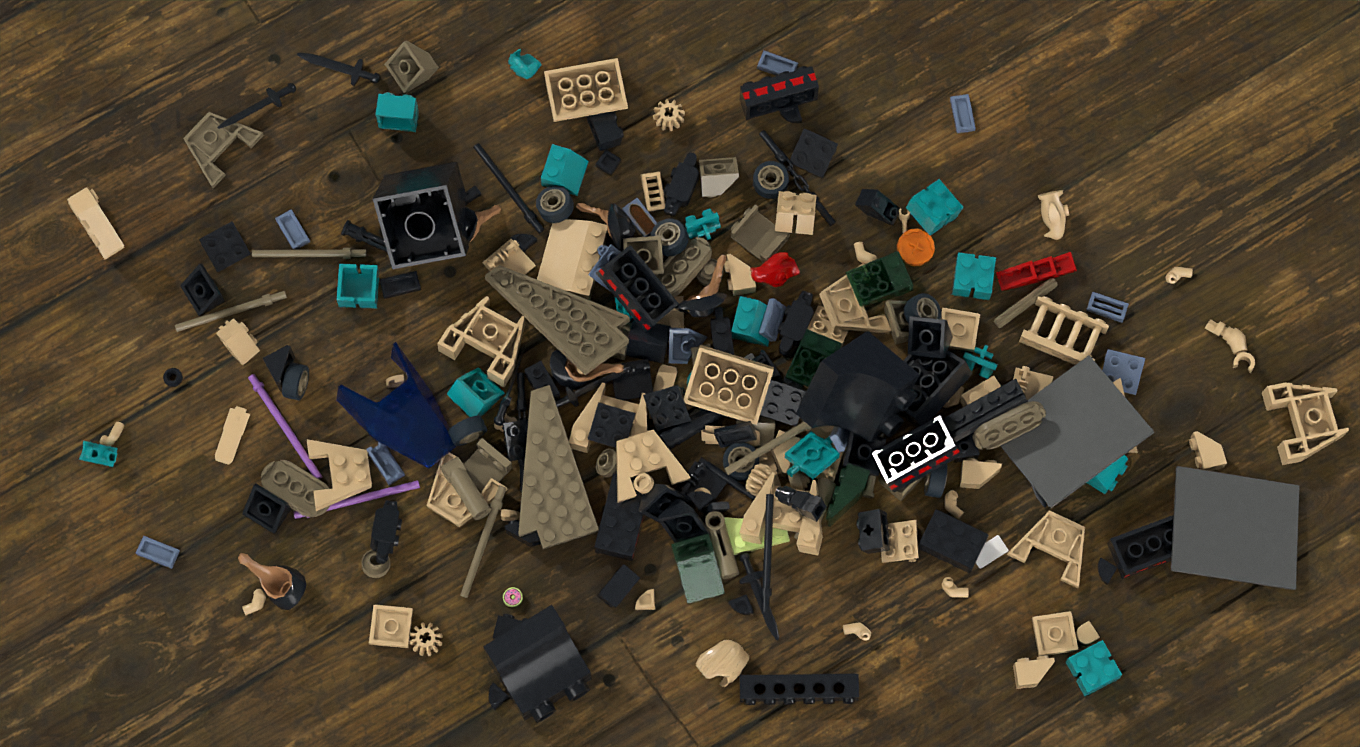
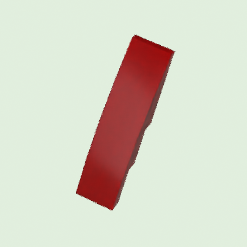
[996,252,1077,291]

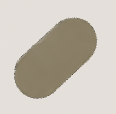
[656,237,712,297]
[973,401,1046,450]
[261,460,330,517]

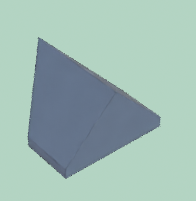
[669,328,708,364]

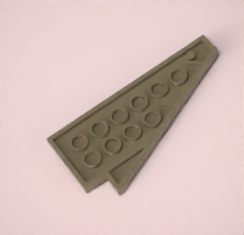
[485,265,630,375]
[518,385,599,550]

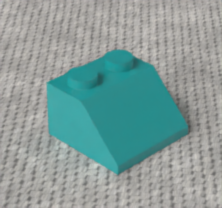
[541,144,589,196]
[731,296,769,347]
[447,368,505,417]
[1087,455,1128,494]

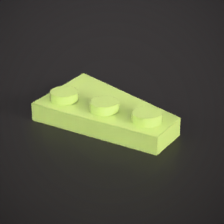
[724,517,790,555]

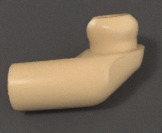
[1166,267,1193,284]

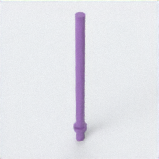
[248,374,322,479]
[293,480,420,519]

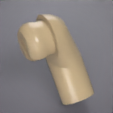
[854,242,877,266]
[943,386,964,408]
[100,422,124,446]
[944,490,964,520]
[942,577,968,597]
[242,589,266,615]
[843,622,871,641]

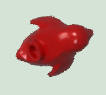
[750,252,800,287]

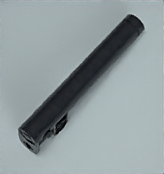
[659,350,782,450]

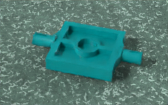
[785,431,840,479]

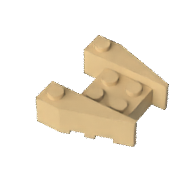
[67,187,124,260]
[437,296,525,387]
[569,382,648,453]
[1262,383,1349,465]
[740,472,823,555]

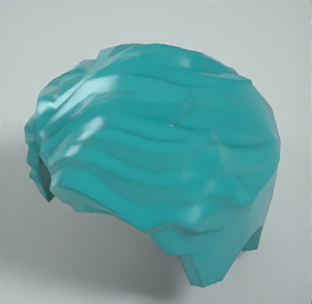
[508,49,542,79]

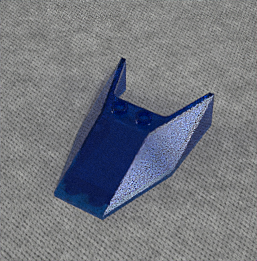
[336,342,457,469]

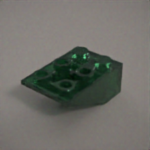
[845,251,914,307]
[785,329,842,387]
[826,464,870,527]
[671,534,725,604]

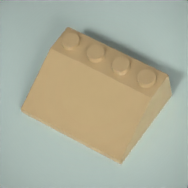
[544,58,628,122]
[537,219,608,300]
[684,345,774,425]

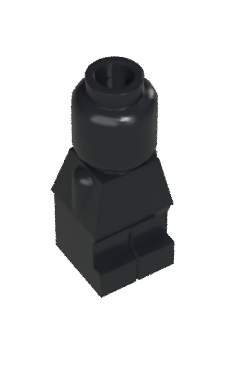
[775,486,827,522]

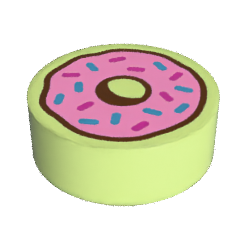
[503,587,523,608]

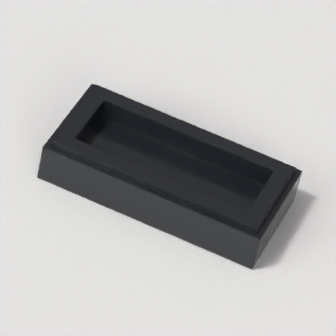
[379,271,421,299]
[714,421,757,448]

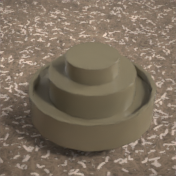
[696,258,724,286]
[596,449,617,477]
[788,471,811,491]
[362,550,390,578]

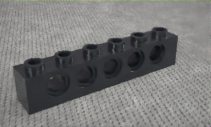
[739,674,859,705]

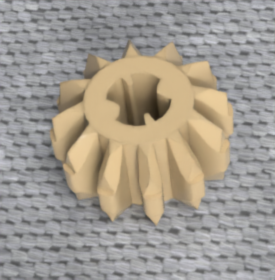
[653,99,685,131]
[746,463,774,496]
[409,623,443,656]

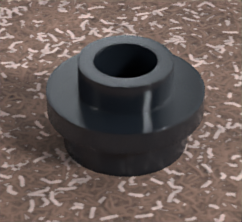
[163,368,183,387]

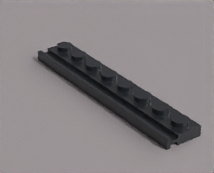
[943,379,1028,442]

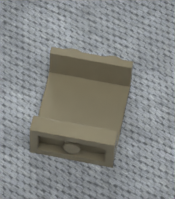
[731,204,790,263]

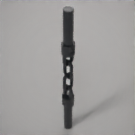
[759,130,836,226]
[516,373,527,492]

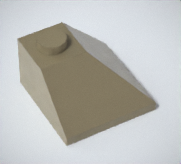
[384,41,439,93]
[699,157,739,198]

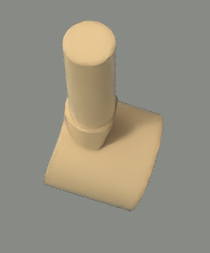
[898,208,910,233]

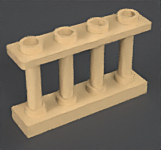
[1019,296,1109,365]

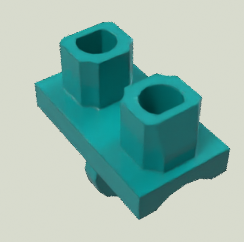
[685,209,721,240]
[963,345,998,379]
[79,441,118,467]

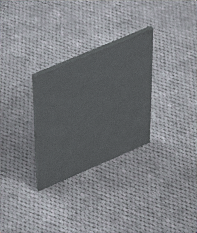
[1000,355,1154,508]
[1171,466,1300,590]

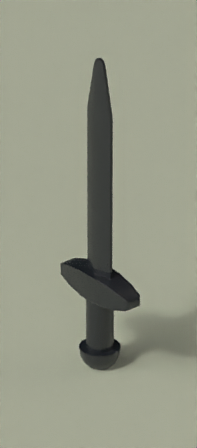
[297,53,381,86]
[217,83,296,129]
[494,345,525,426]
[555,366,632,408]
[739,553,779,640]

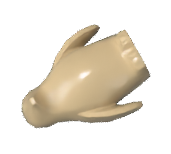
[1038,190,1069,240]

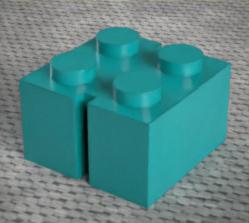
[375,92,419,132]
[906,179,963,236]
[952,252,996,300]
[337,264,380,308]
[1066,640,1122,696]

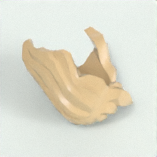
[696,640,749,687]

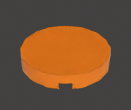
[897,228,935,267]

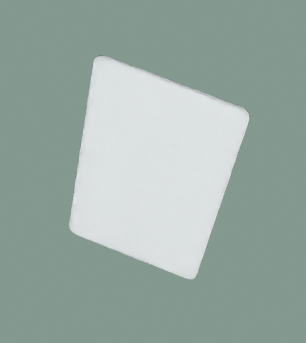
[976,535,1009,569]

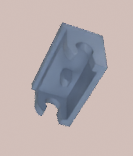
[366,441,405,485]

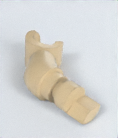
[1205,319,1255,373]

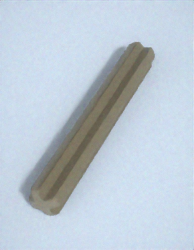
[994,278,1058,328]

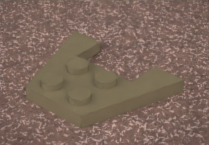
[183,112,264,189]

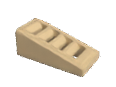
[641,172,666,212]

